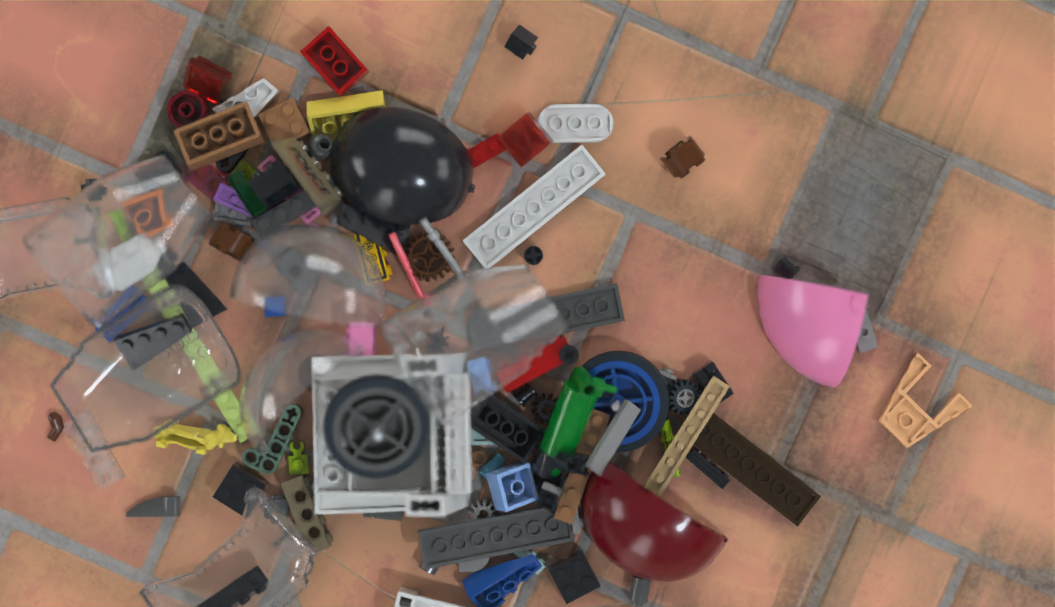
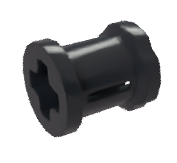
[774,256,800,279]
[513,383,538,407]

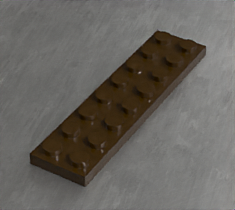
[676,413,821,527]

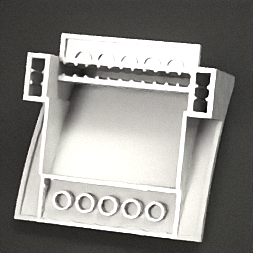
[312,353,472,516]

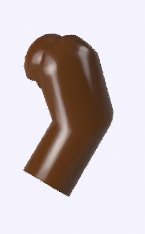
[47,412,65,442]

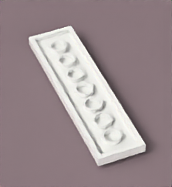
[463,145,606,271]

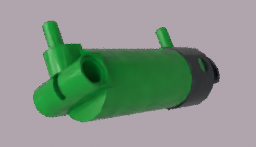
[530,366,617,495]

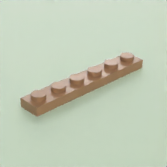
[554,409,610,524]

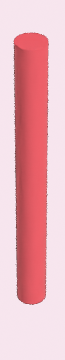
[388,232,426,302]

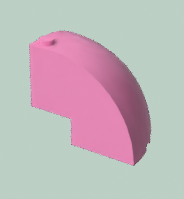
[757,275,868,388]

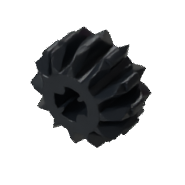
[531,393,558,425]

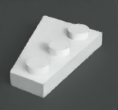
[212,78,280,119]

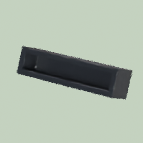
[686,448,730,489]

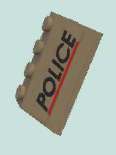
[271,138,343,216]

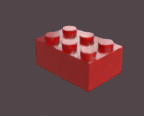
[300,26,369,97]

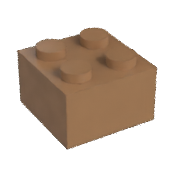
[258,98,312,142]

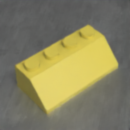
[307,90,386,143]

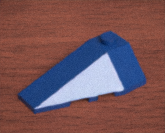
[462,554,542,607]

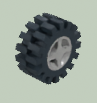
[667,378,701,415]

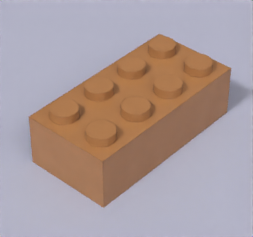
[174,101,264,171]

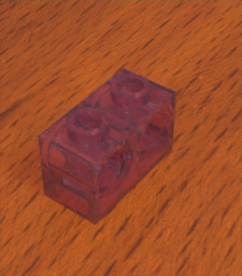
[184,164,231,202]

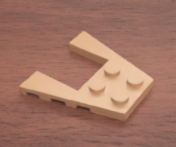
[878,353,972,448]

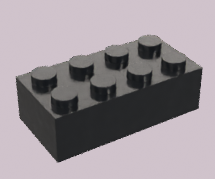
[470,388,545,464]

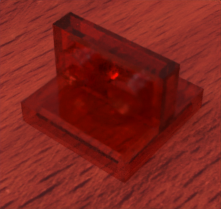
[183,55,233,105]

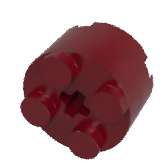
[167,90,210,128]

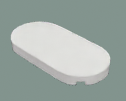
[537,104,614,143]

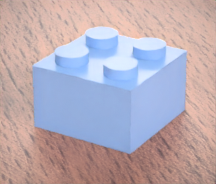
[486,461,538,512]

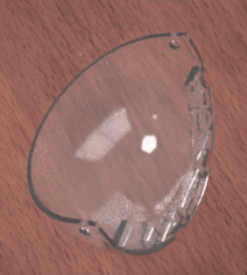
[229,223,387,327]

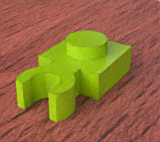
[288,441,310,475]

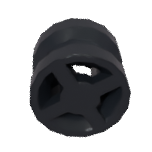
[524,246,543,265]
[559,345,579,365]

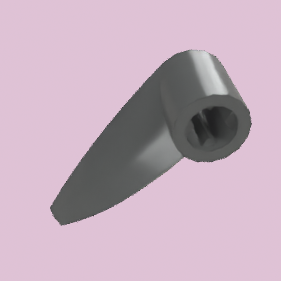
[126,496,180,517]

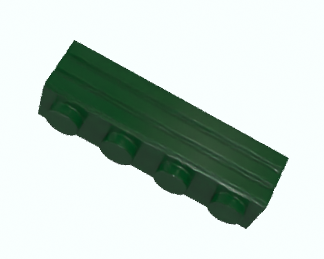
[227,169,266,219]

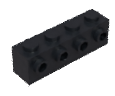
[196,565,269,607]

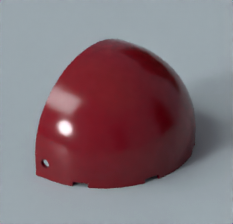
[581,461,729,582]

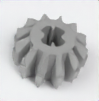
[467,498,499,521]

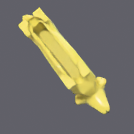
[155,423,238,455]

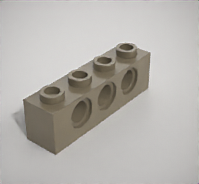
[281,474,333,556]

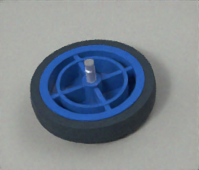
[582,351,669,452]

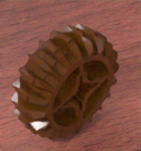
[405,231,455,282]

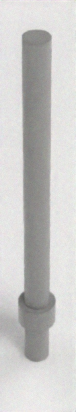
[419,217,488,311]

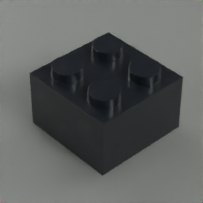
[248,160,301,209]
[213,462,269,517]
[548,549,601,604]

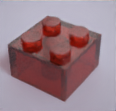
[497,111,554,168]

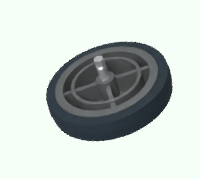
[323,374,429,478]

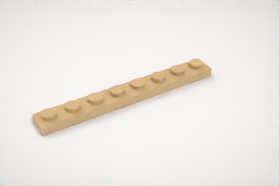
[644,376,730,497]

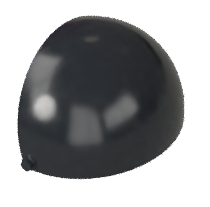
[330,107,475,225]

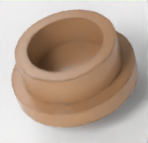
[471,448,488,468]

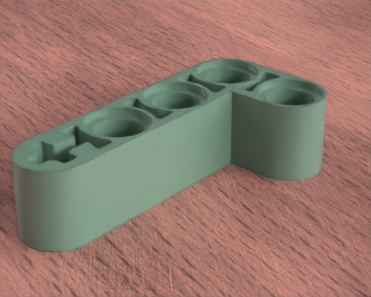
[242,403,303,474]

